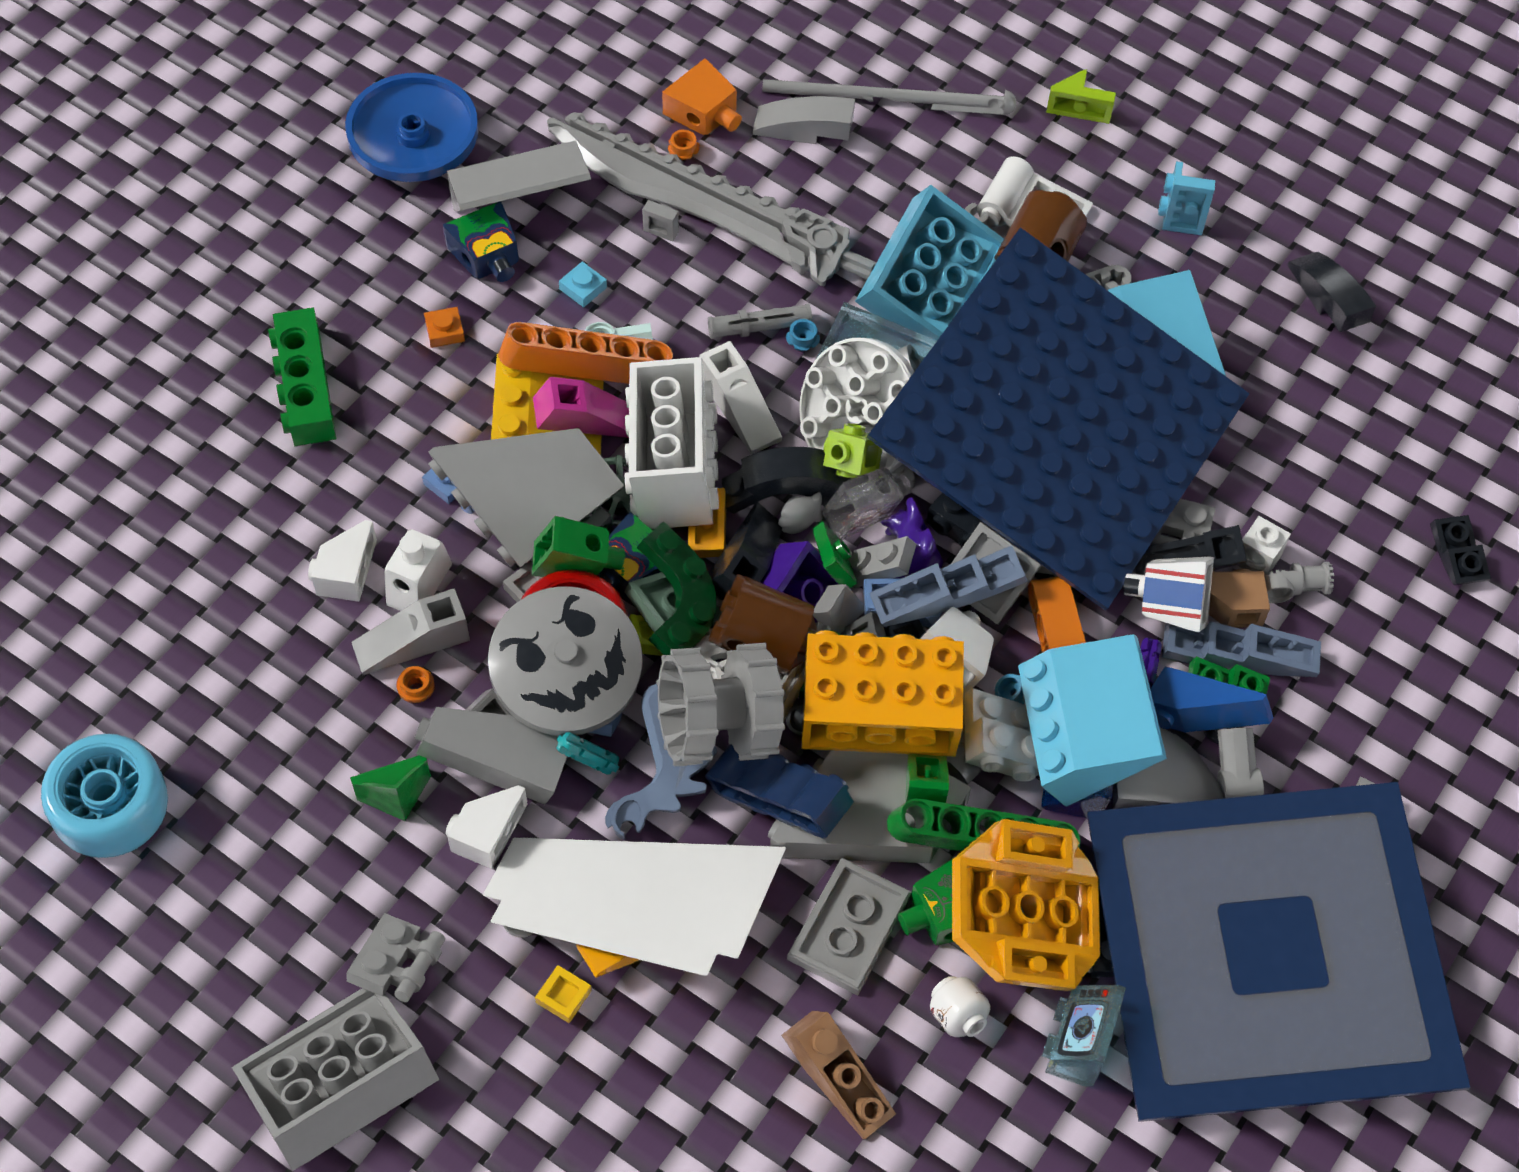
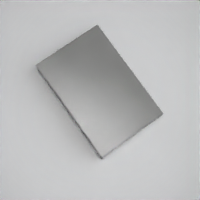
[787,858,912,996]

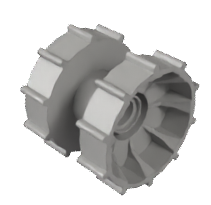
[656,643,785,767]

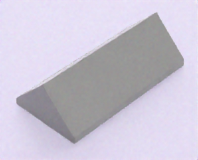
[447,140,591,211]

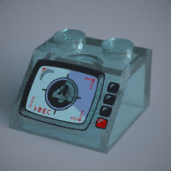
[1042,985,1126,1089]

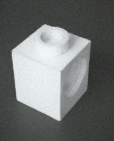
[1237,516,1291,575]

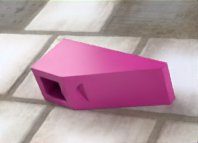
[533,377,629,438]

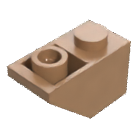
[1208,569,1270,628]

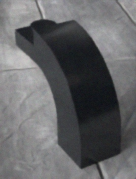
[722,447,853,514]

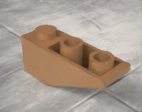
[781,1011,896,1139]

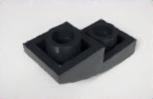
[1430,515,1491,586]

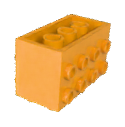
[802,630,964,757]

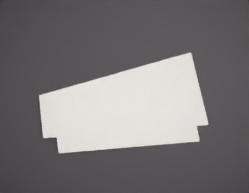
[483,838,786,976]

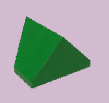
[350,755,431,821]

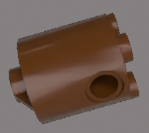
[994,190,1087,261]
[708,574,818,675]

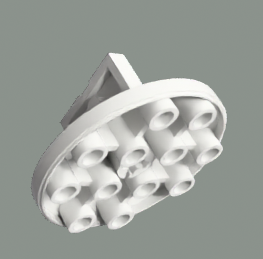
[799,338,914,481]

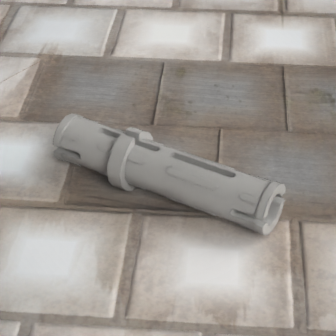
[708,303,812,339]

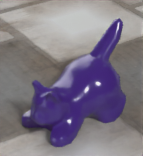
[881,497,943,578]

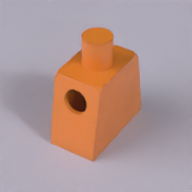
[662,58,742,135]

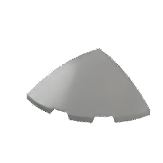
[1112,727,1224,809]

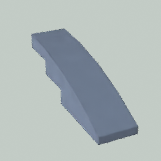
[869,545,1028,627]
[1162,621,1321,677]

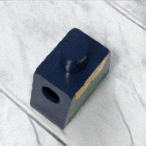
[443,201,519,282]
[599,512,661,600]

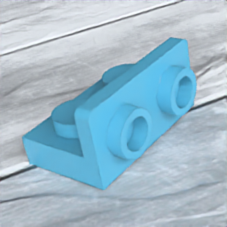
[1158,161,1215,236]

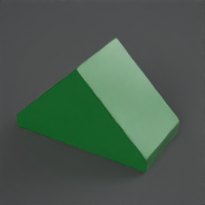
[905,754,949,803]

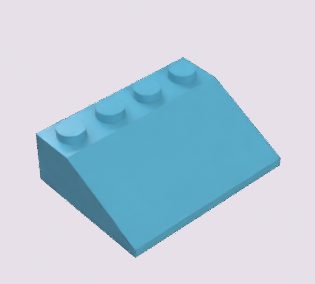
[855,185,1004,343]
[1108,270,1226,376]
[1018,634,1167,807]

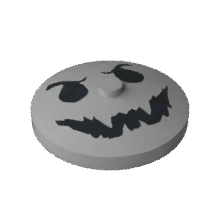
[488,587,642,736]

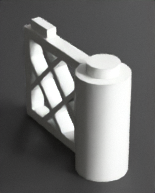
[977,157,1093,227]

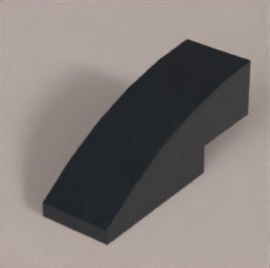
[1287,252,1376,332]

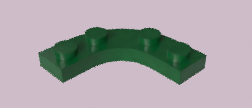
[637,521,716,655]

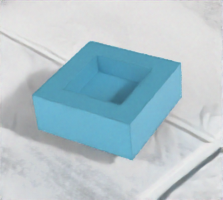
[559,261,607,308]

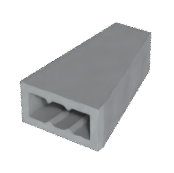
[414,707,567,805]

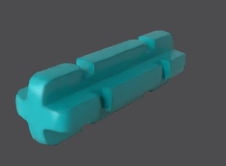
[556,732,620,775]

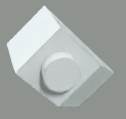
[308,520,377,602]
[446,785,528,869]

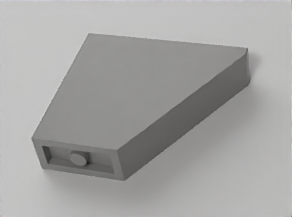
[428,428,624,568]
[768,750,971,863]

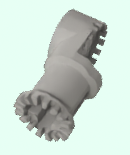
[1264,562,1334,603]

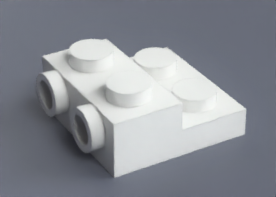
[964,688,1039,781]

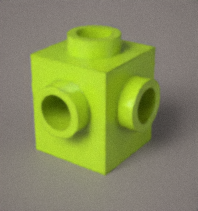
[823,423,882,478]

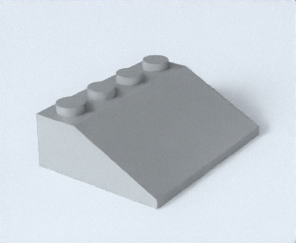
[232,988,439,1171]

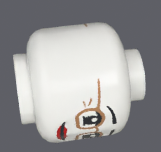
[930,976,990,1037]

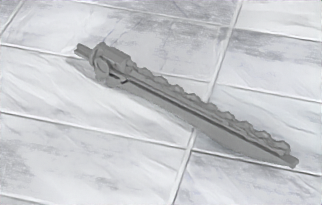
[547,112,877,286]

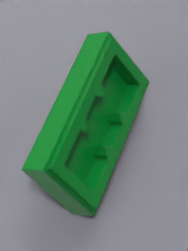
[813,521,857,588]

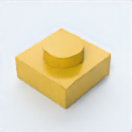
[535,965,592,1023]

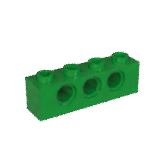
[268,307,337,447]

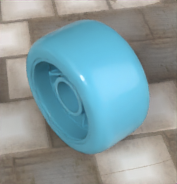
[41,734,168,858]

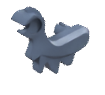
[605,683,717,840]

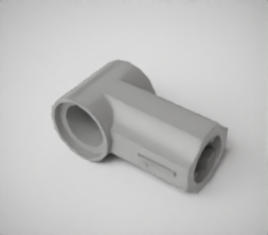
[1217,728,1264,798]

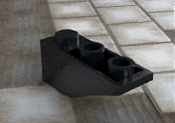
[709,502,782,601]

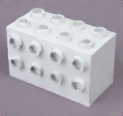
[625,357,719,529]

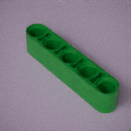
[887,799,1080,851]

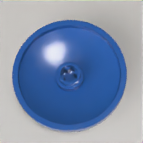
[345,73,478,182]

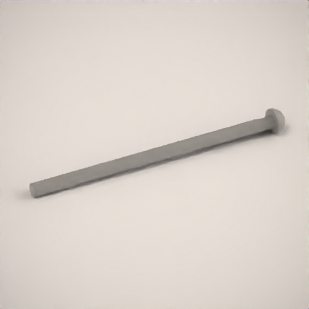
[762,79,1016,115]

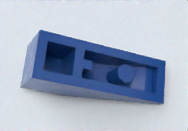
[1150,666,1274,733]

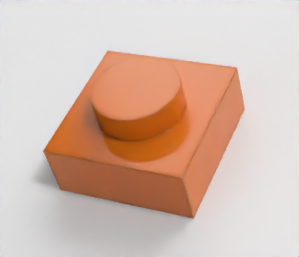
[424,306,465,348]

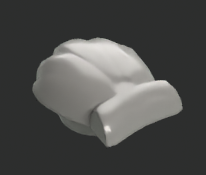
[778,492,823,534]

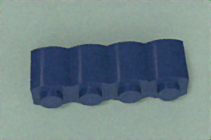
[705,744,854,838]

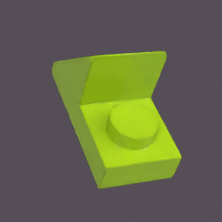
[1046,69,1116,124]

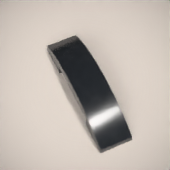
[1121,525,1247,589]

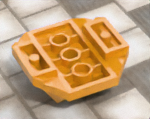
[952,819,1100,991]

